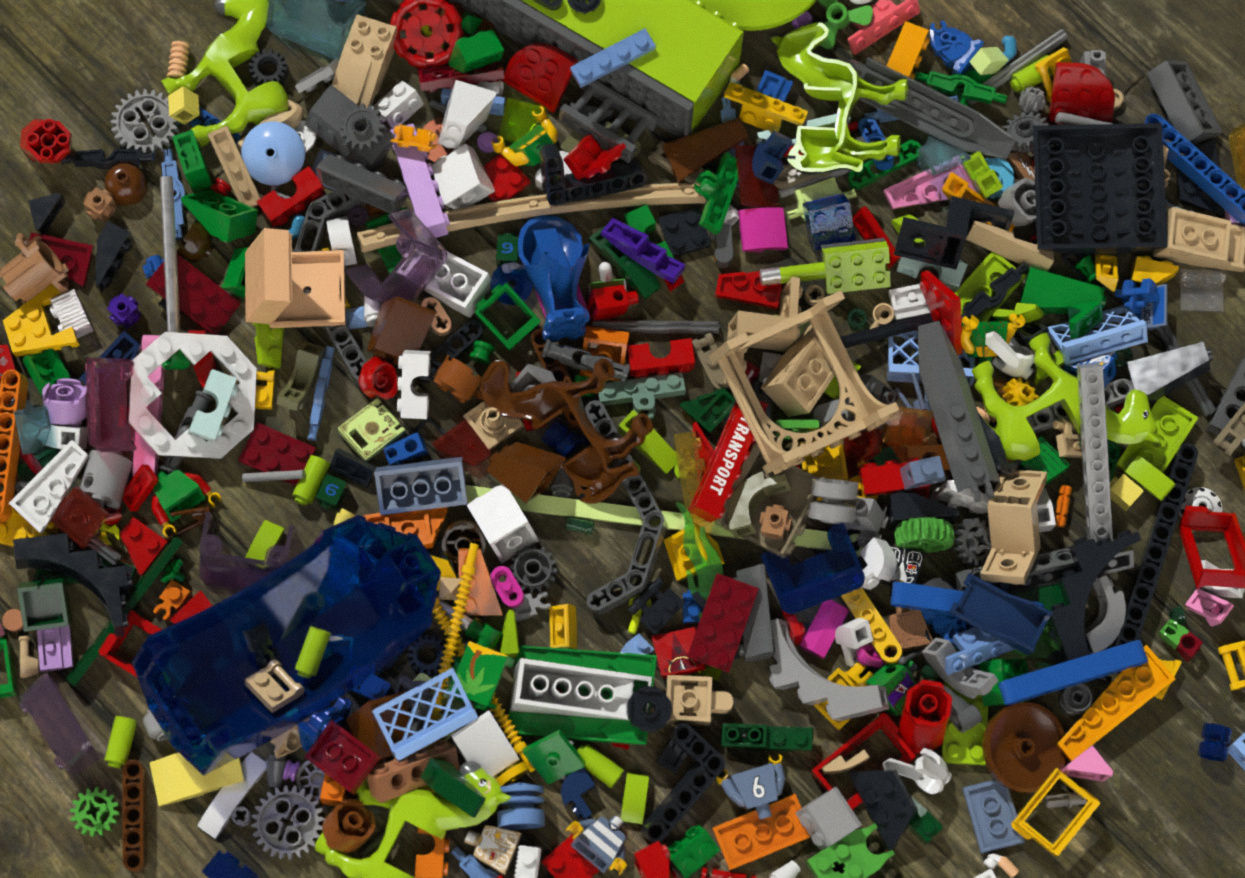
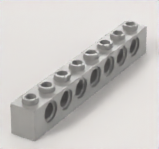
[1077,363,1113,542]

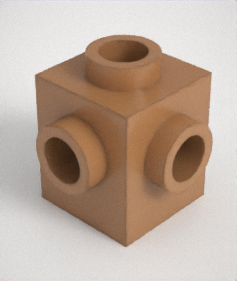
[83,187,117,223]
[759,505,793,541]

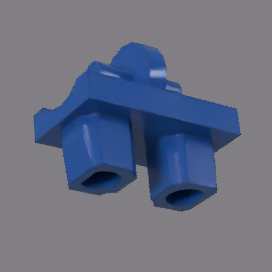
[1115,278,1160,314]

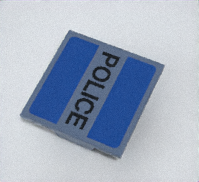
[1135,284,1167,331]

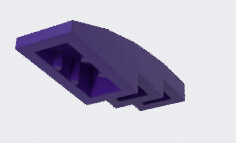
[601,218,685,284]

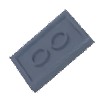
[962,780,1025,854]

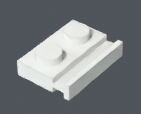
[888,284,930,322]

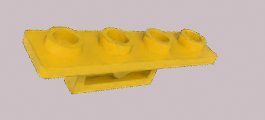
[724,82,808,133]

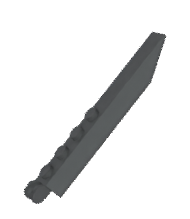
[849,57,1016,159]
[918,321,1000,503]

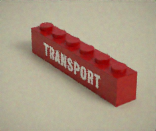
[688,400,768,523]

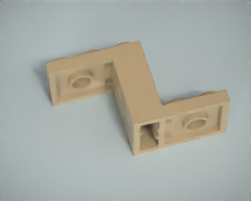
[724,277,802,386]
[980,470,1047,585]

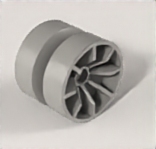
[808,478,859,524]

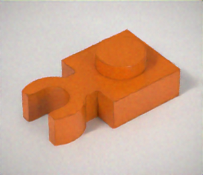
[153,580,191,621]

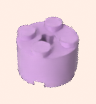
[42,378,89,427]

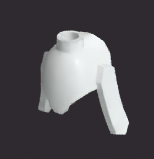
[985,331,1035,380]
[883,748,951,794]

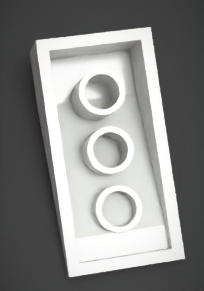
[395,238,493,318]

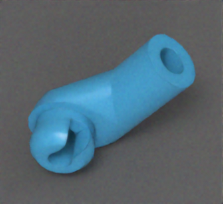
[1002,35,1017,65]
[289,214,305,240]

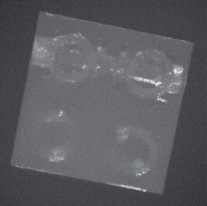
[1180,269,1226,312]

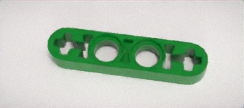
[847,140,922,190]

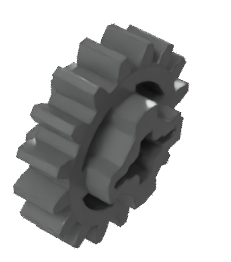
[953,518,991,566]

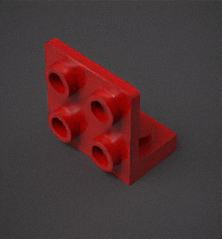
[563,134,626,180]

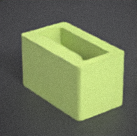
[969,47,1008,75]

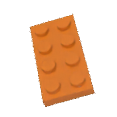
[712,794,811,871]

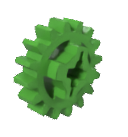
[70,787,121,838]

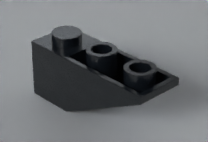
[95,221,134,293]

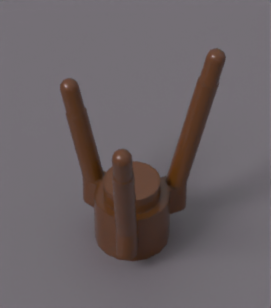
[164,502,211,540]

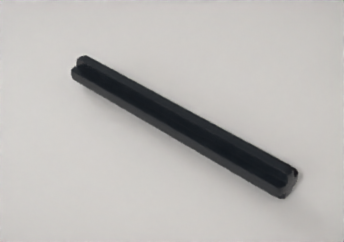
[840,313,934,348]

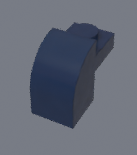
[752,131,793,184]
[561,767,595,820]

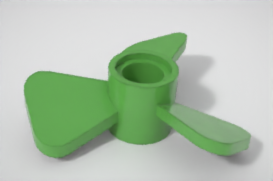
[817,0,873,50]

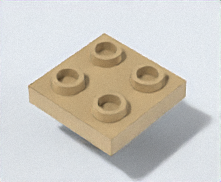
[463,401,524,451]

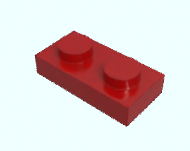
[122,464,159,512]

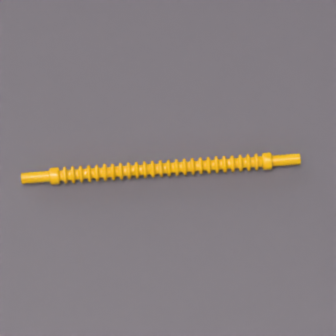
[423,543,479,748]
[416,577,536,773]

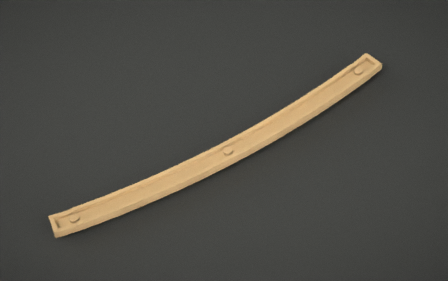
[357,183,706,253]

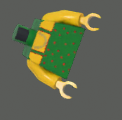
[491,106,558,166]
[961,313,1026,366]

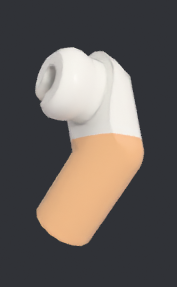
[729,64,749,86]
[984,853,1019,878]

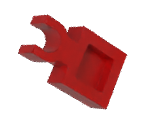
[782,604,805,646]

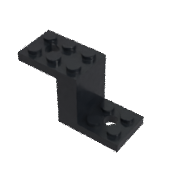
[894,196,1014,270]

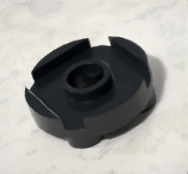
[626,686,672,733]

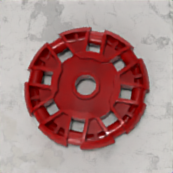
[390,0,464,69]

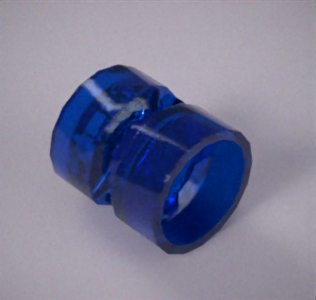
[541,420,582,460]
[1197,723,1233,762]

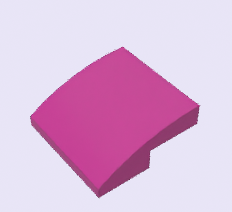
[738,208,788,253]

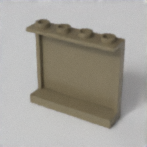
[714,443,825,559]

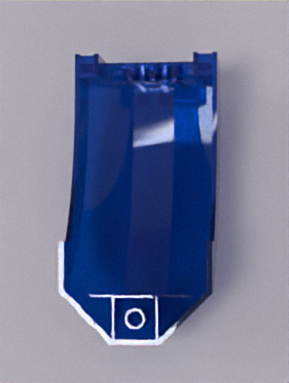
[132,515,441,776]

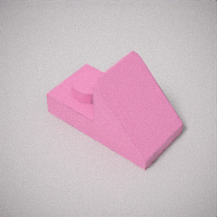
[1185,589,1234,626]

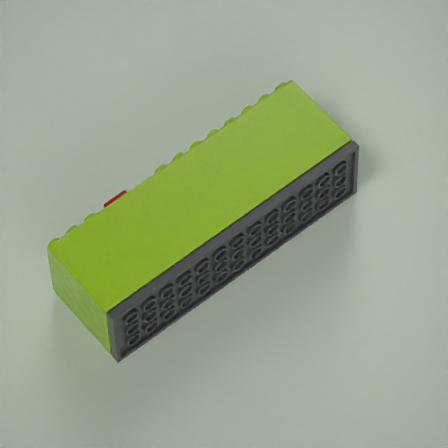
[449,0,744,139]

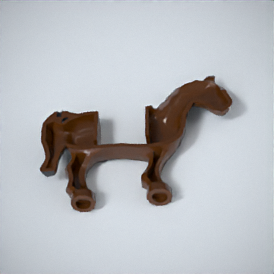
[473,358,653,504]

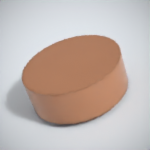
[2,609,23,632]

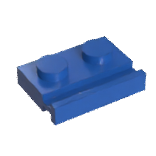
[756,70,793,102]

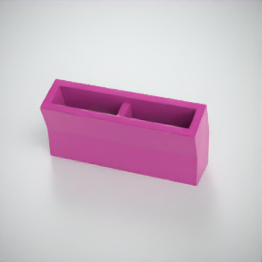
[800,597,849,659]

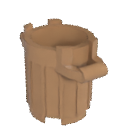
[0,233,69,304]

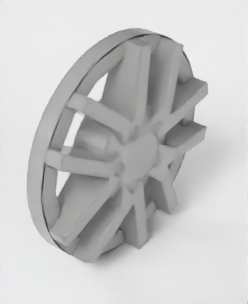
[296,760,325,800]

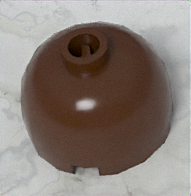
[104,163,148,206]

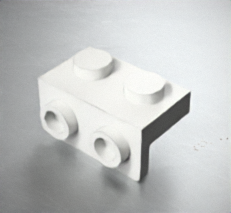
[373,81,424,129]

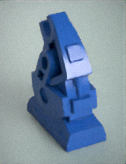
[930,21,984,75]
[921,611,974,650]
[297,698,353,753]

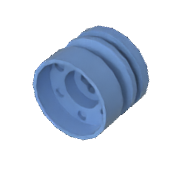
[497,783,545,830]

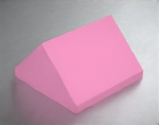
[1061,746,1113,782]

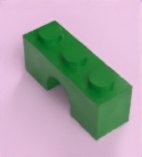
[623,205,674,275]

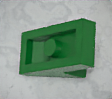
[1068,301,1103,340]

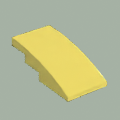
[149,737,245,807]

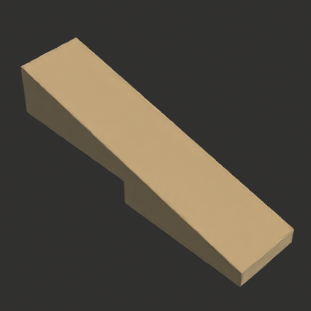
[966,220,1054,272]

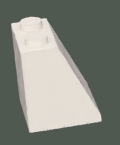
[438,80,497,149]
[431,144,495,209]
[467,484,539,563]
[451,711,520,780]

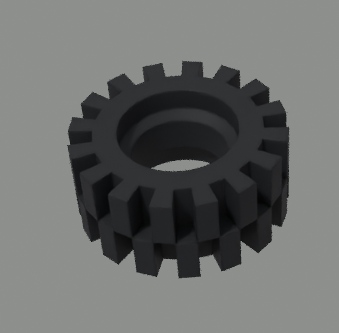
[249,49,289,86]
[408,635,446,677]

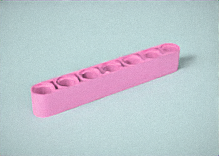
[133,335,165,476]

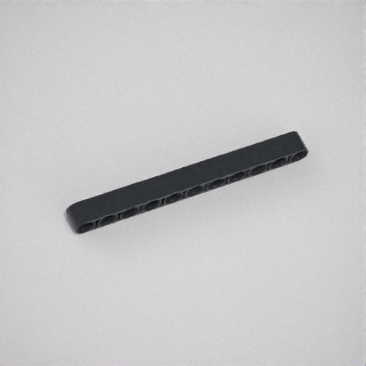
[1112,443,1198,648]

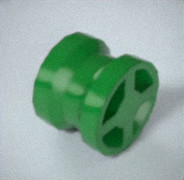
[469,341,495,365]

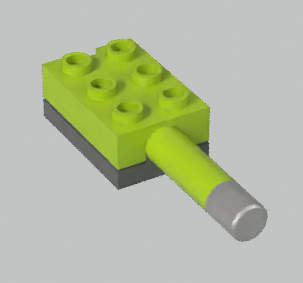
[759,238,891,294]

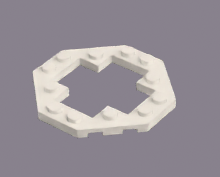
[128,332,257,459]

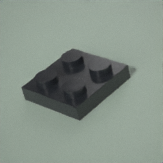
[658,206,711,258]

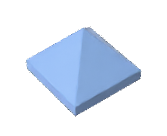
[346,306,368,330]

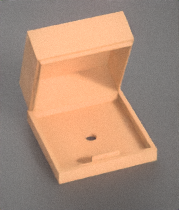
[245,228,346,328]

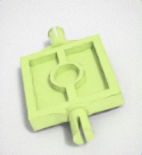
[786,177,857,231]

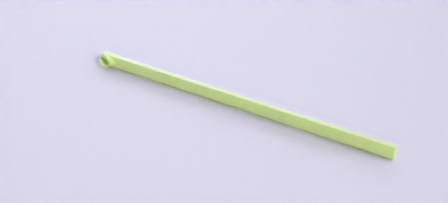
[466,485,864,557]

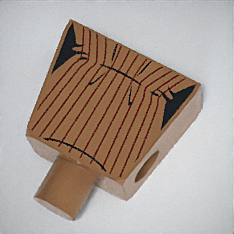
[887,607,932,654]

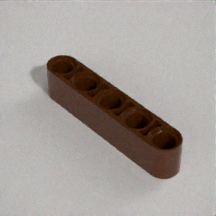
[531,329,580,429]
[123,760,147,873]

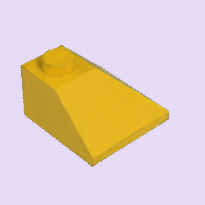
[664,524,725,581]

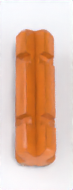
[1055,485,1072,528]

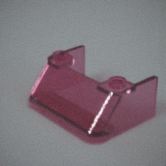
[86,358,136,452]

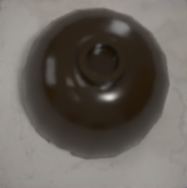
[177,219,214,263]
[442,520,486,564]

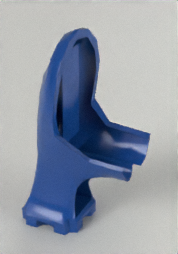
[518,215,590,343]

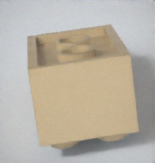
[332,15,397,109]
[1153,207,1245,272]
[761,325,847,417]

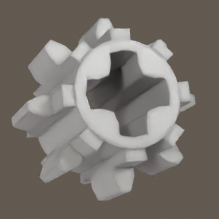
[1019,87,1046,114]

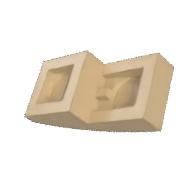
[821,750,869,775]

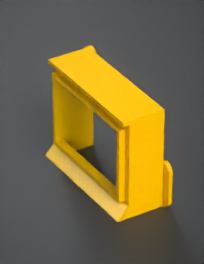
[1011,768,1100,857]

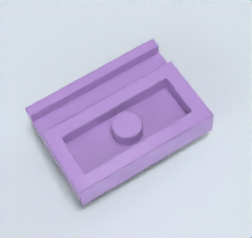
[37,624,74,672]

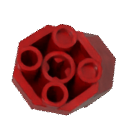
[20,119,72,163]
[897,680,952,755]

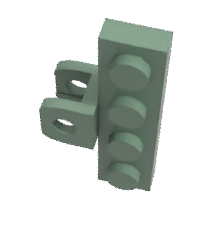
[598,372,686,420]

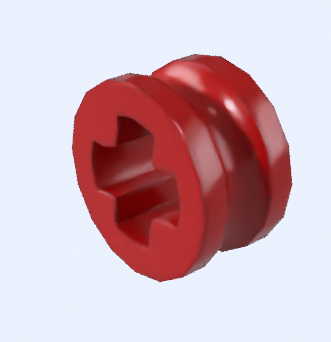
[210,178,232,196]

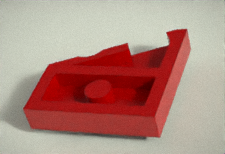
[120,517,168,577]

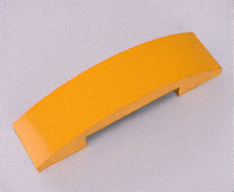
[941,172,1015,232]

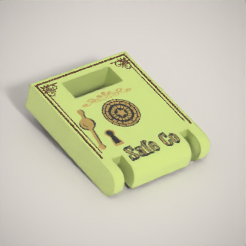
[338,398,406,462]

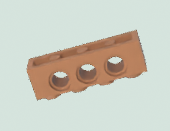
[367,740,460,803]

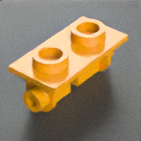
[390,124,437,152]

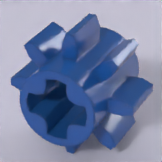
[142,255,164,278]

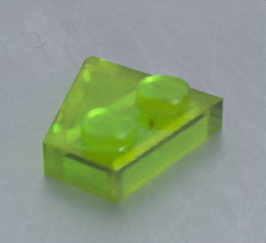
[499,98,547,143]

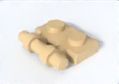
[1053,419,1082,458]

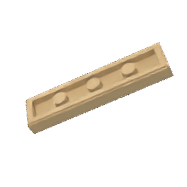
[207,126,261,208]

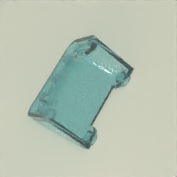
[266,0,366,59]

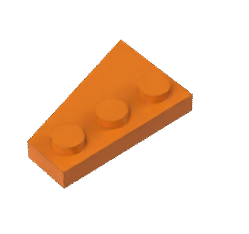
[458,549,503,616]

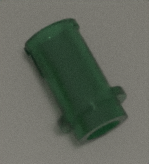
[566,516,594,536]

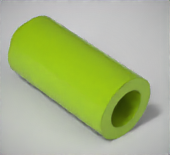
[1010,55,1053,94]
[292,455,330,506]
[295,626,331,679]
[104,716,137,769]
[577,744,624,788]

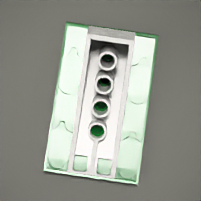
[506,645,657,745]

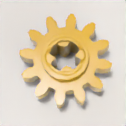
[1002,377,1039,406]

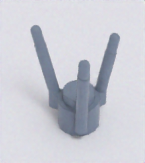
[895,372,931,420]

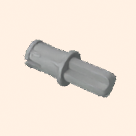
[1045,789,1090,808]

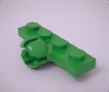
[694,152,743,235]

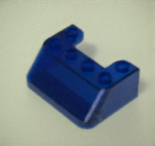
[761,522,865,614]

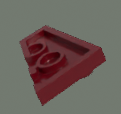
[29,232,95,288]

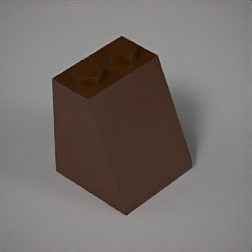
[367,296,436,366]
[486,442,566,503]
[346,692,411,765]

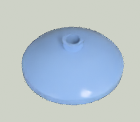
[241,121,305,185]

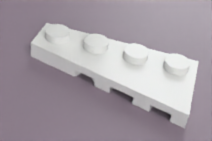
[9,440,89,534]
[930,480,989,514]

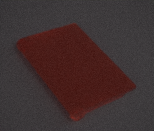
[734,145,780,208]

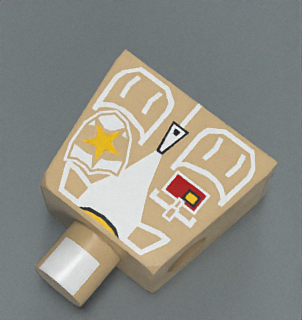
[464,825,522,876]

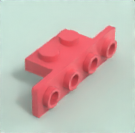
[847,0,920,55]

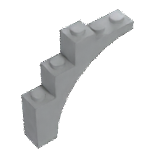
[769,619,890,721]

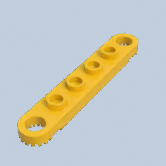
[821,552,903,664]

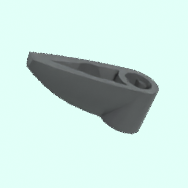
[929,680,982,733]

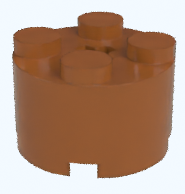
[433,355,481,404]
[322,799,375,852]

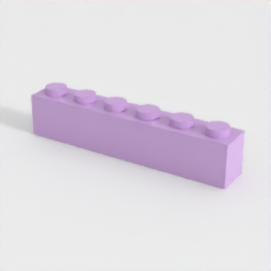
[390,124,450,241]

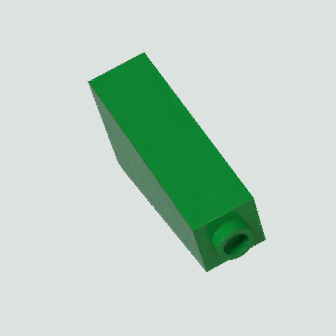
[1019,267,1107,314]

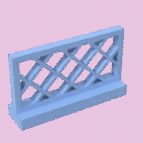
[1048,305,1148,365]
[887,331,975,386]
[372,668,478,761]

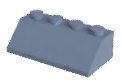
[374,457,468,515]

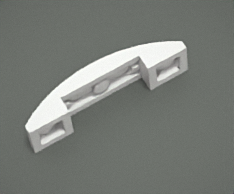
[197,752,267,839]

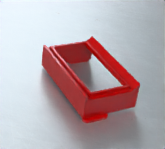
[1178,505,1245,589]
[99,610,210,703]
[811,713,916,810]

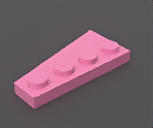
[883,156,977,210]

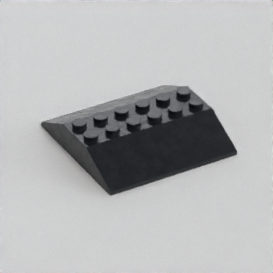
[1033,123,1168,255]

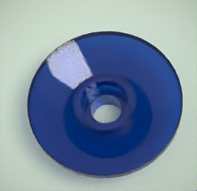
[490,263,533,305]

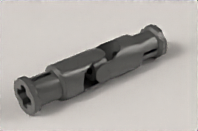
[542,339,630,383]
[159,391,214,474]

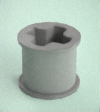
[231,806,252,827]

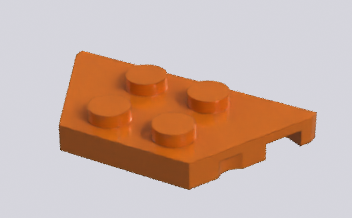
[364,507,449,554]

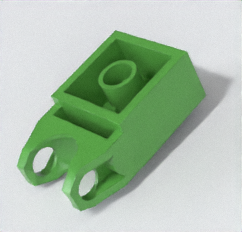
[806,823,895,878]

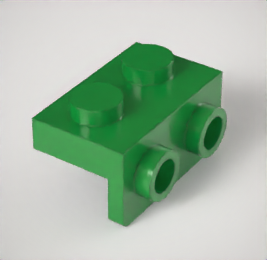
[23,348,71,396]
[668,825,721,878]

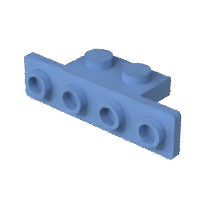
[945,627,1016,675]

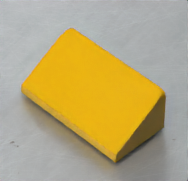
[1095,254,1118,292]
[549,604,578,649]

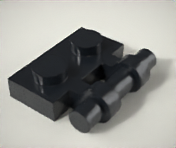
[628,577,685,635]

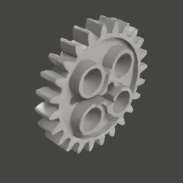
[110,89,180,155]
[251,786,325,860]

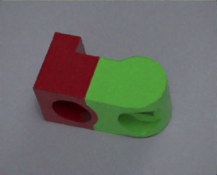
[1158,619,1203,662]

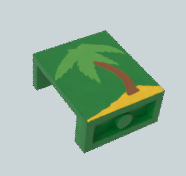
[449,641,515,711]

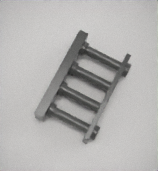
[558,80,658,163]

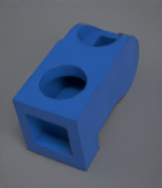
[383,432,429,466]

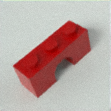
[256,166,326,228]
[627,338,695,378]

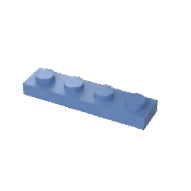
[570,29,656,88]

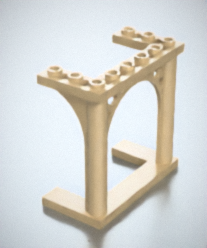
[709,291,899,475]

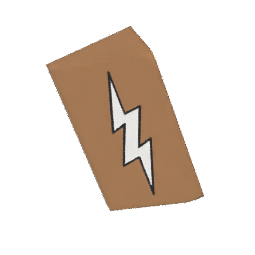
[1006,151,1035,180]

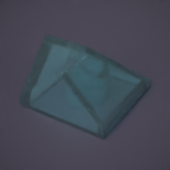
[917,136,971,176]
[14,406,51,454]

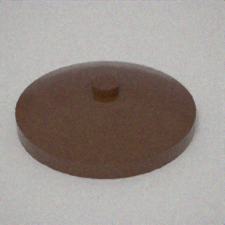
[982,702,1067,793]

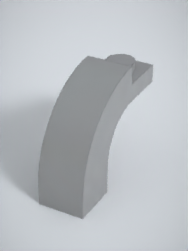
[1085,574,1126,654]
[922,638,998,699]

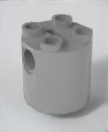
[76,446,133,509]

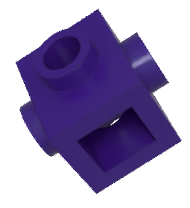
[107,293,142,330]

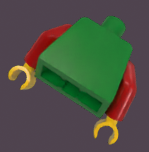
[152,470,221,539]

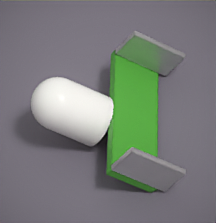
[589,262,627,293]

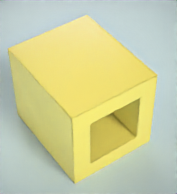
[168,87,199,125]
[1110,474,1144,511]

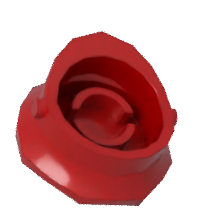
[358,356,398,399]

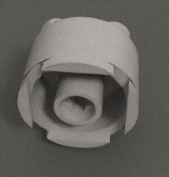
[998,178,1036,227]

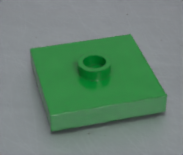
[522,730,586,785]

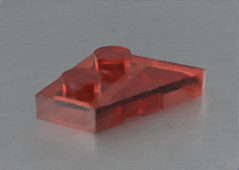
[432,419,492,467]
[844,428,882,478]

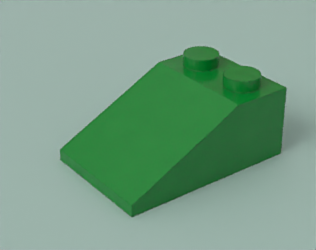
[181,189,258,243]

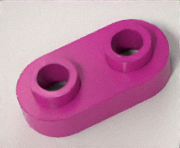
[490,566,525,608]
[856,644,892,668]

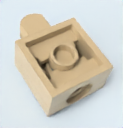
[666,675,733,726]

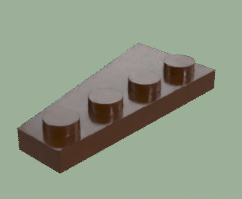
[662,117,748,184]

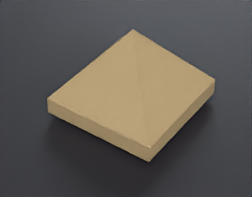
[439,577,462,600]

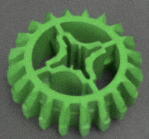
[895,517,955,554]

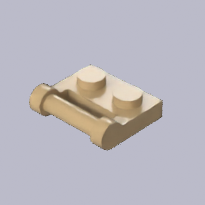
[245,659,305,713]

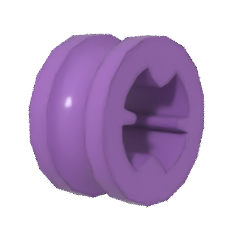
[283,760,300,782]

